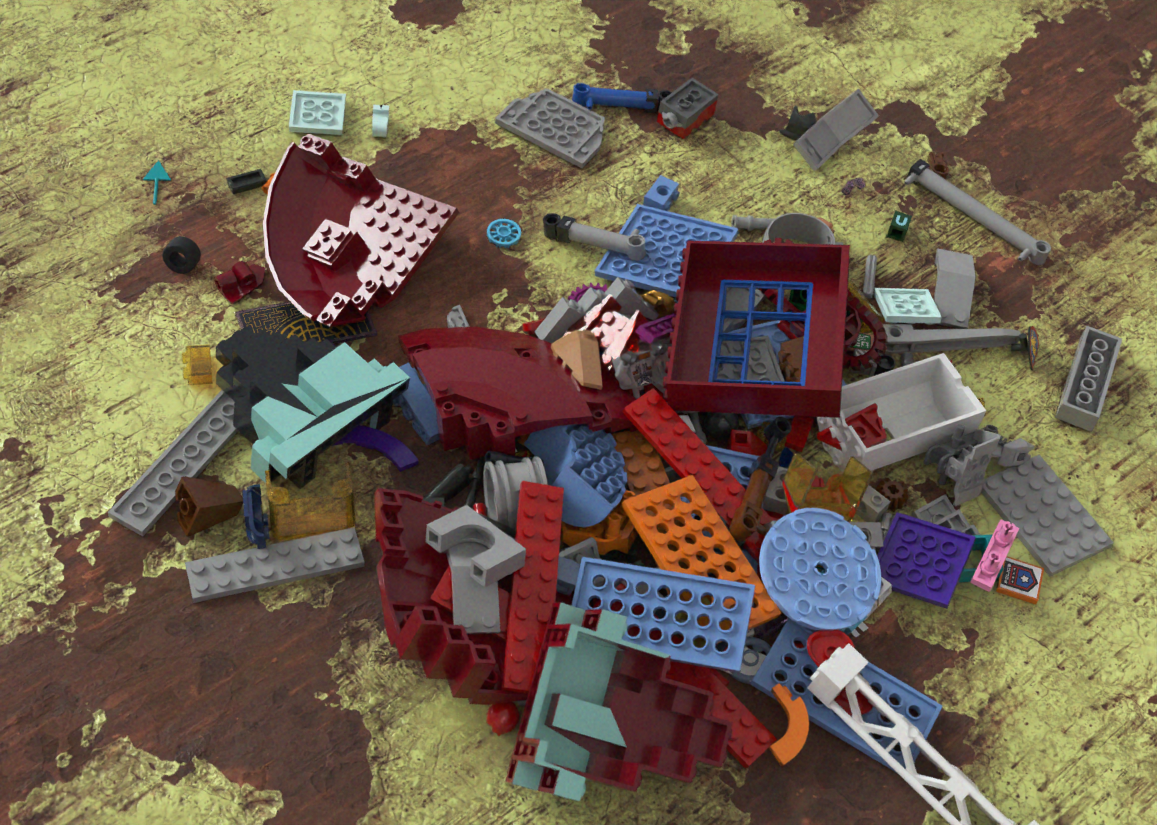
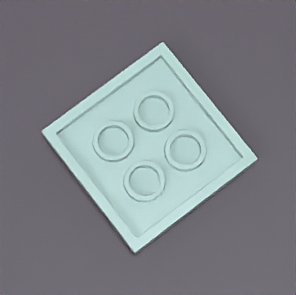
[289,90,346,135]
[874,288,942,325]

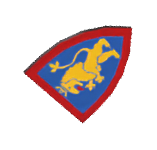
[1011,326,1039,370]

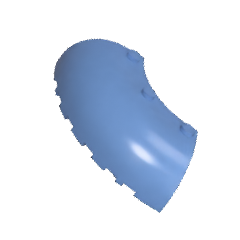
[524,423,627,527]

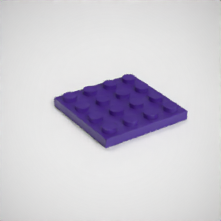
[877,512,976,609]

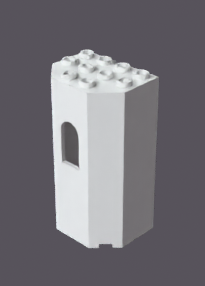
[817,353,986,476]

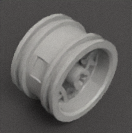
[483,456,548,529]

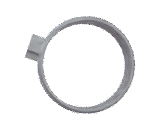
[761,213,844,245]

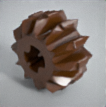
[875,478,908,513]

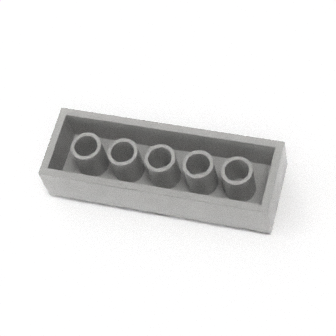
[1055,326,1122,432]

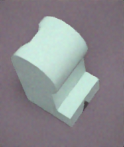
[372,105,389,137]

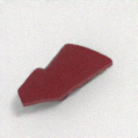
[214,261,266,304]

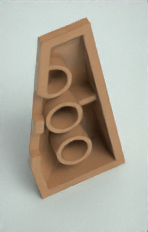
[551,330,602,389]

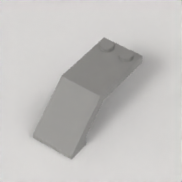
[793,89,879,171]
[934,248,976,329]
[723,288,766,333]
[444,542,500,634]

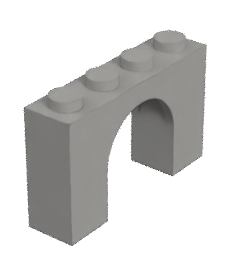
[426,505,526,587]

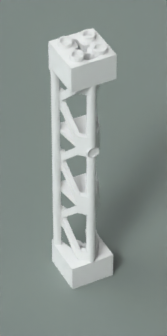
[807,644,1039,825]

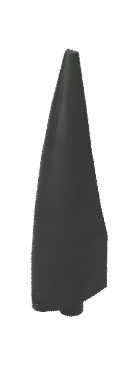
[424,464,473,503]

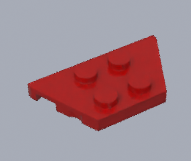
[816,403,887,451]

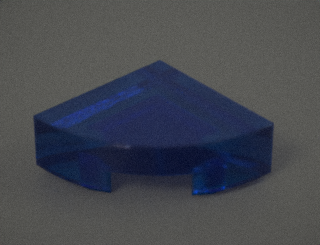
[779,447,799,469]

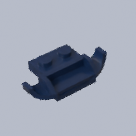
[243,484,270,549]

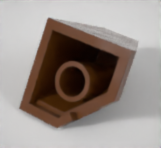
[175,476,243,537]

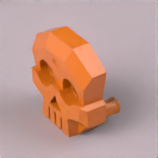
[560,491,639,555]

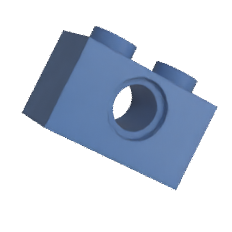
[643,175,680,211]

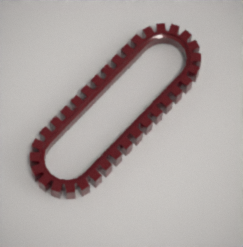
[758,238,888,371]

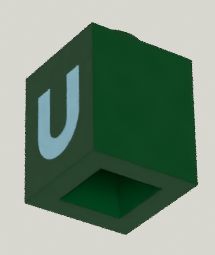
[886,211,912,242]

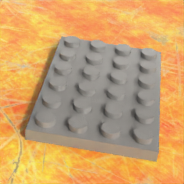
[981,455,1114,577]

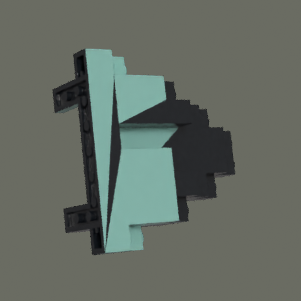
[216,326,410,489]

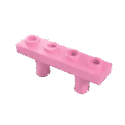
[970,519,1019,592]

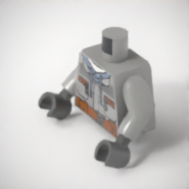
[612,342,668,399]

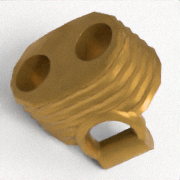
[638,290,675,325]

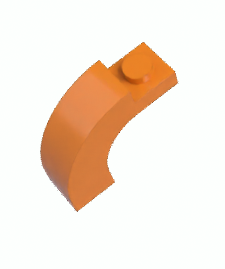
[768,683,809,767]

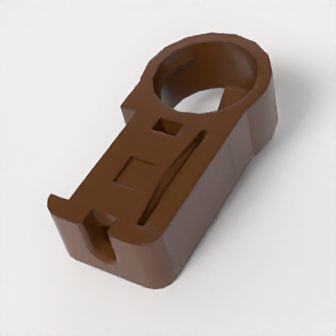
[927,152,949,179]

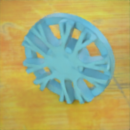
[487,219,521,248]

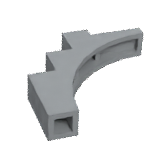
[535,277,659,343]

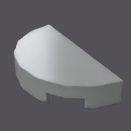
[447,305,470,328]

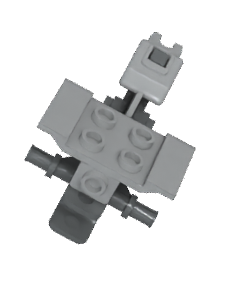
[924,424,1035,506]

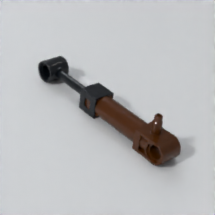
[729,416,792,541]

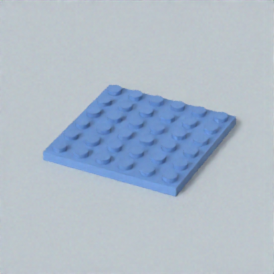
[595,204,738,297]

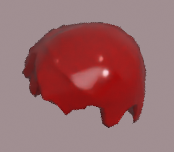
[486,702,520,736]

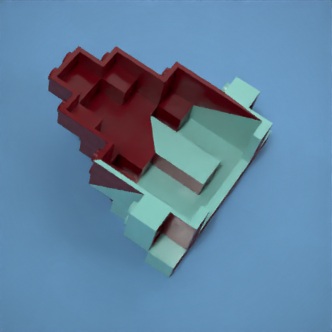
[505,602,733,801]

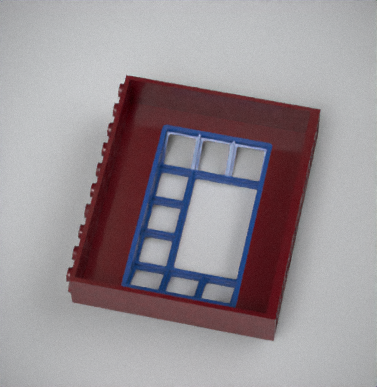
[663,241,850,418]

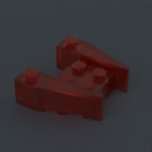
[561,295,649,382]

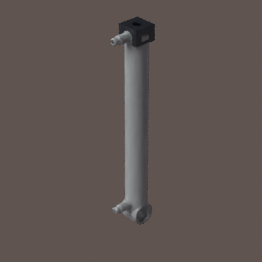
[904,159,1051,265]

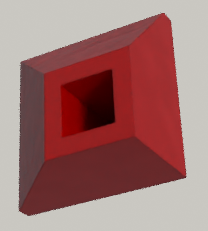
[727,429,767,472]

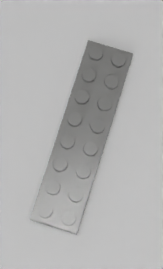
[185,527,364,603]

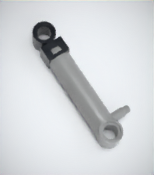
[543,213,646,261]

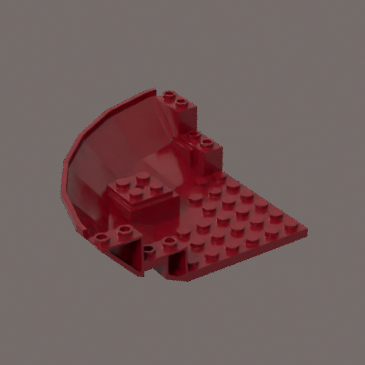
[263,134,459,327]

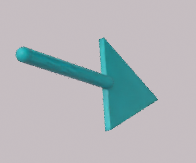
[143,160,171,205]

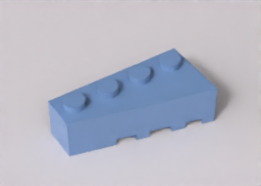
[393,363,439,445]

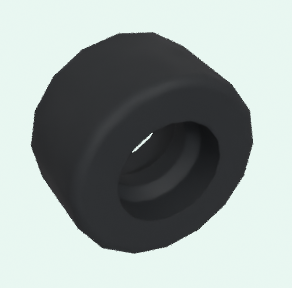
[162,236,201,274]

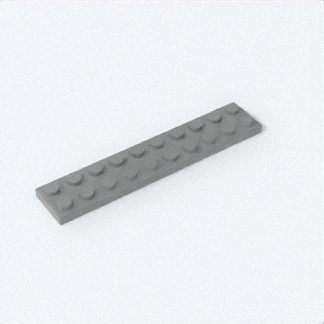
[108,390,238,536]

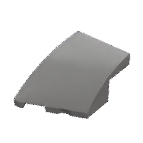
[911,494,980,536]

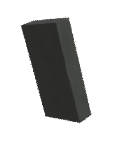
[226,169,267,195]

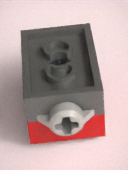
[657,78,719,139]

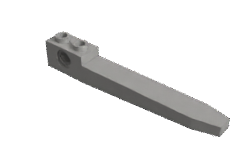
[872,324,1020,354]

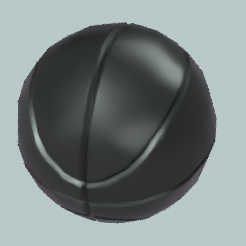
[704,412,739,440]

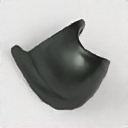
[779,105,816,140]

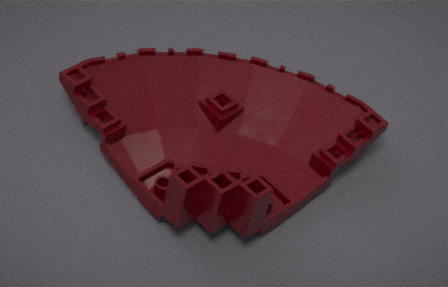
[398,326,638,465]
[374,488,592,705]

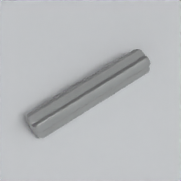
[863,255,877,299]

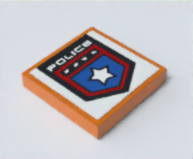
[996,556,1044,605]

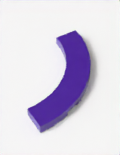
[332,425,418,472]

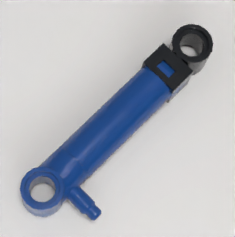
[572,83,672,113]

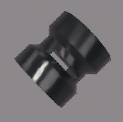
[874,354,896,376]

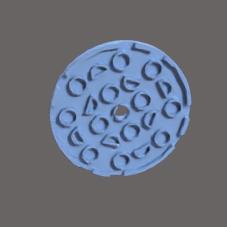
[759,508,881,631]

